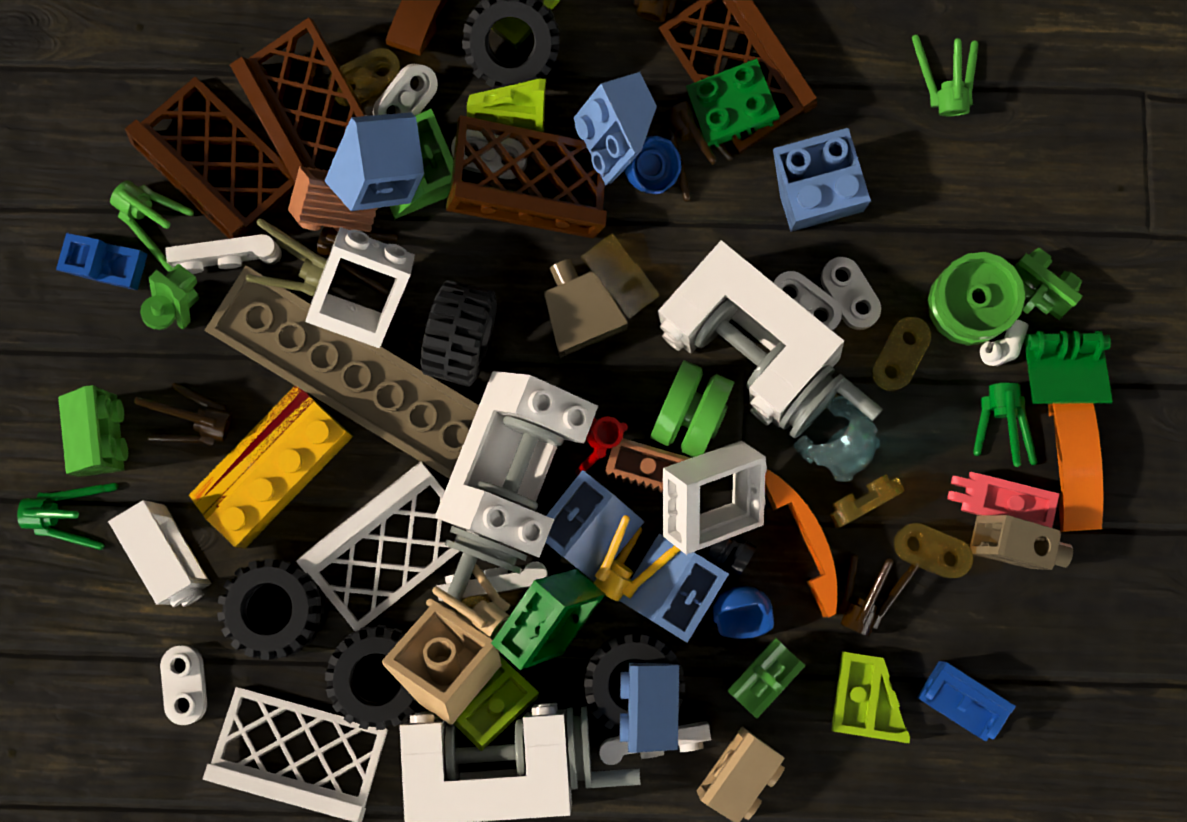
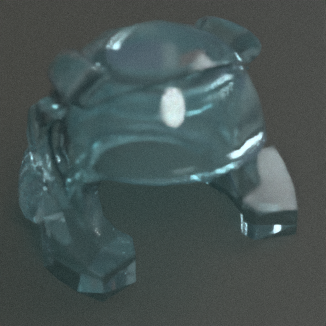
[794,396,880,482]

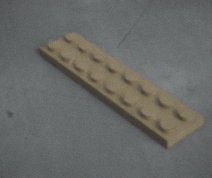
[205,265,479,479]

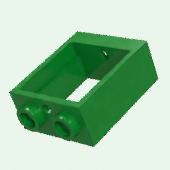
[491,569,605,670]

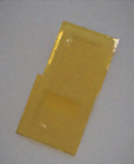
[580,233,660,318]

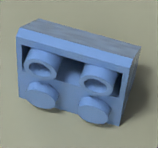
[573,72,657,185]
[324,112,424,211]
[773,128,871,232]
[545,470,644,581]
[619,533,729,643]
[620,663,679,753]

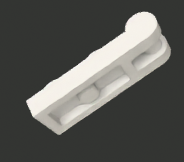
[165,234,282,274]
[436,562,548,602]
[599,721,711,765]

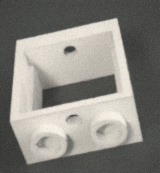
[305,227,415,348]
[663,441,767,555]
[108,500,211,607]

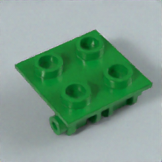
[685,58,780,148]
[1024,331,1113,404]

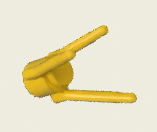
[594,515,680,601]

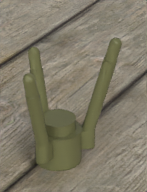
[245,219,338,296]

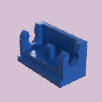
[916,661,1016,741]

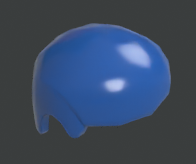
[624,136,681,194]
[713,586,774,639]

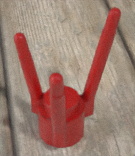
[575,416,628,476]

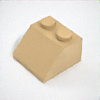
[382,602,502,725]
[697,726,785,822]

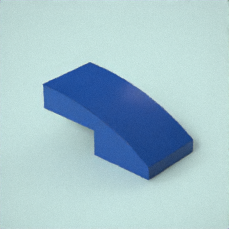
[56,233,148,291]

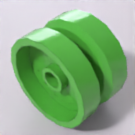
[927,252,1025,346]
[650,360,734,457]

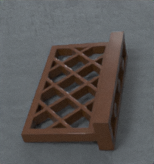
[659,0,818,154]
[229,17,367,182]
[125,76,295,239]
[446,115,607,239]

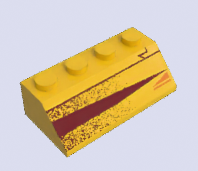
[189,386,353,549]

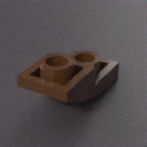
[386,0,448,56]

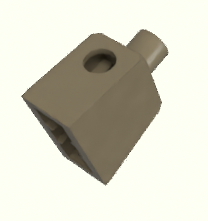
[544,259,628,358]
[968,515,1073,570]

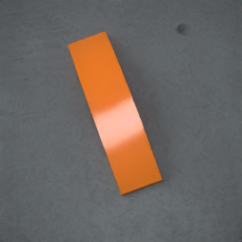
[1048,403,1103,532]
[765,469,837,618]

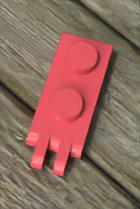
[947,472,1059,528]

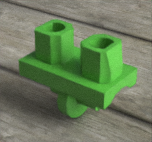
[1014,248,1082,320]
[140,264,199,330]
[727,638,806,718]

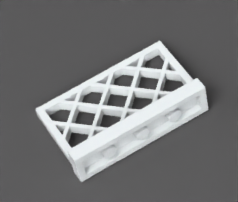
[296,462,479,632]
[203,687,388,822]

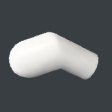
[980,320,1029,366]

